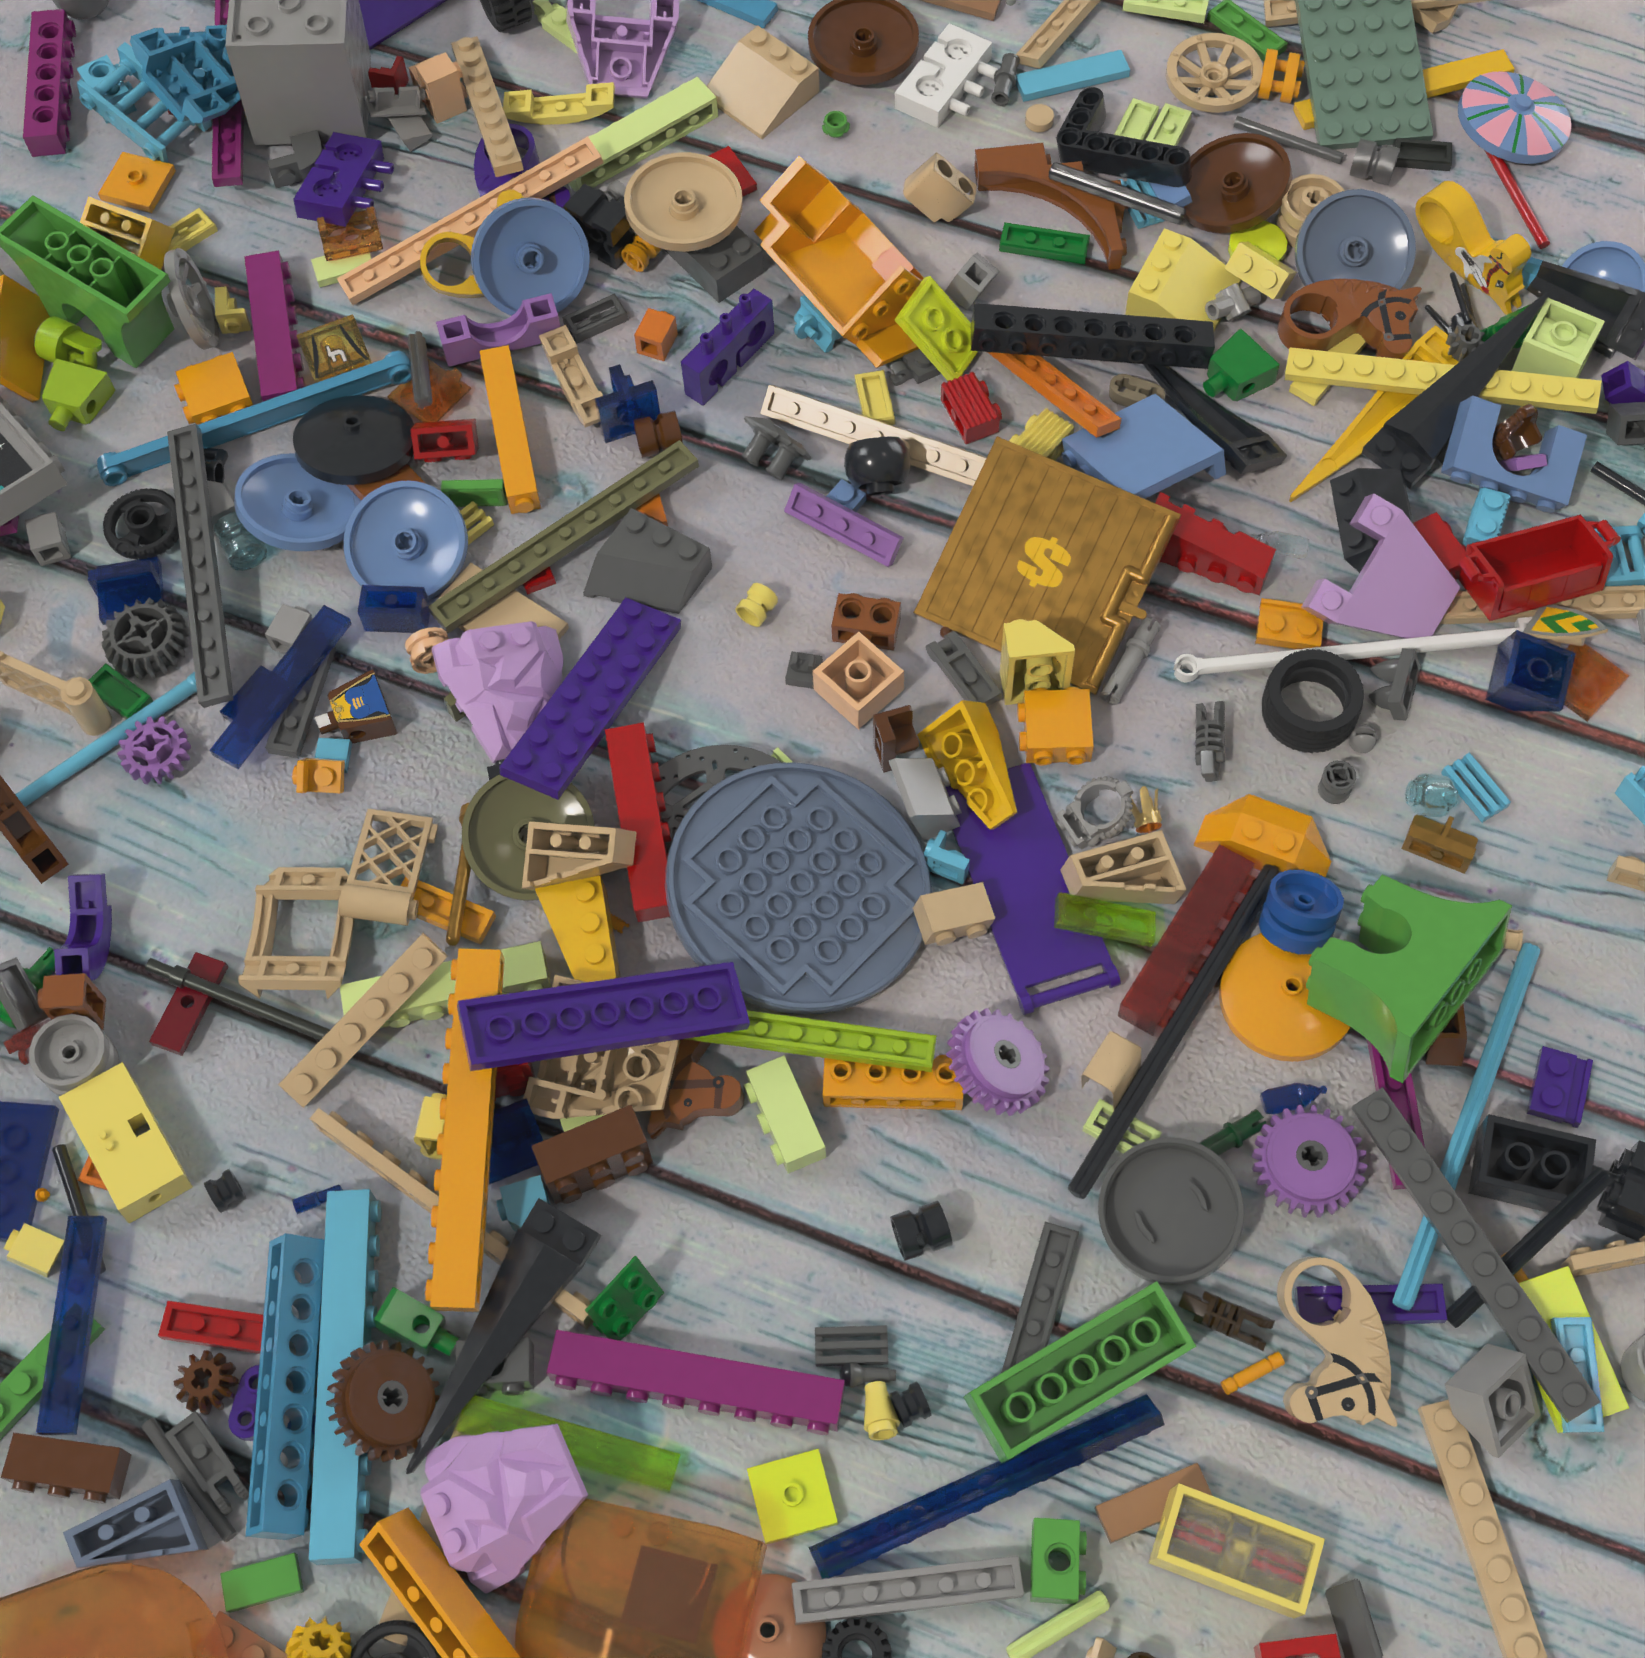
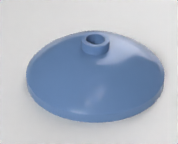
[1562,241,1645,293]

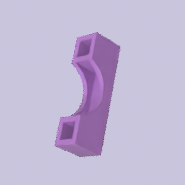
[436,293,561,367]

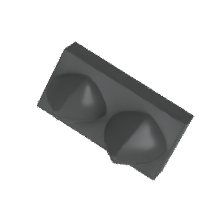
[1369,648,1421,721]

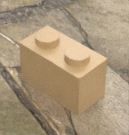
[913,882,995,946]

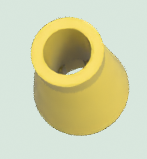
[864,1381,900,1440]

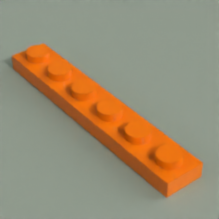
[987,352,1122,438]

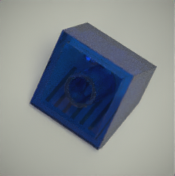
[1485,630,1575,712]

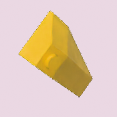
[917,700,1017,830]

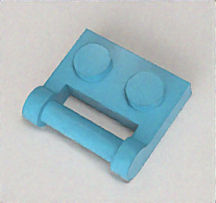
[1594,525,1645,586]

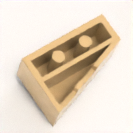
[522,822,636,890]

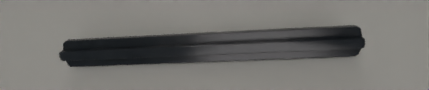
[1446,1167,1613,1328]

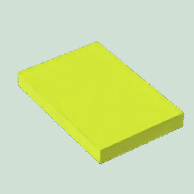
[895,276,978,381]

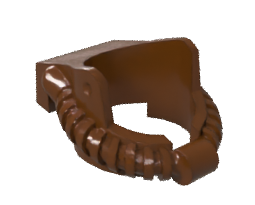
[1492,403,1542,461]

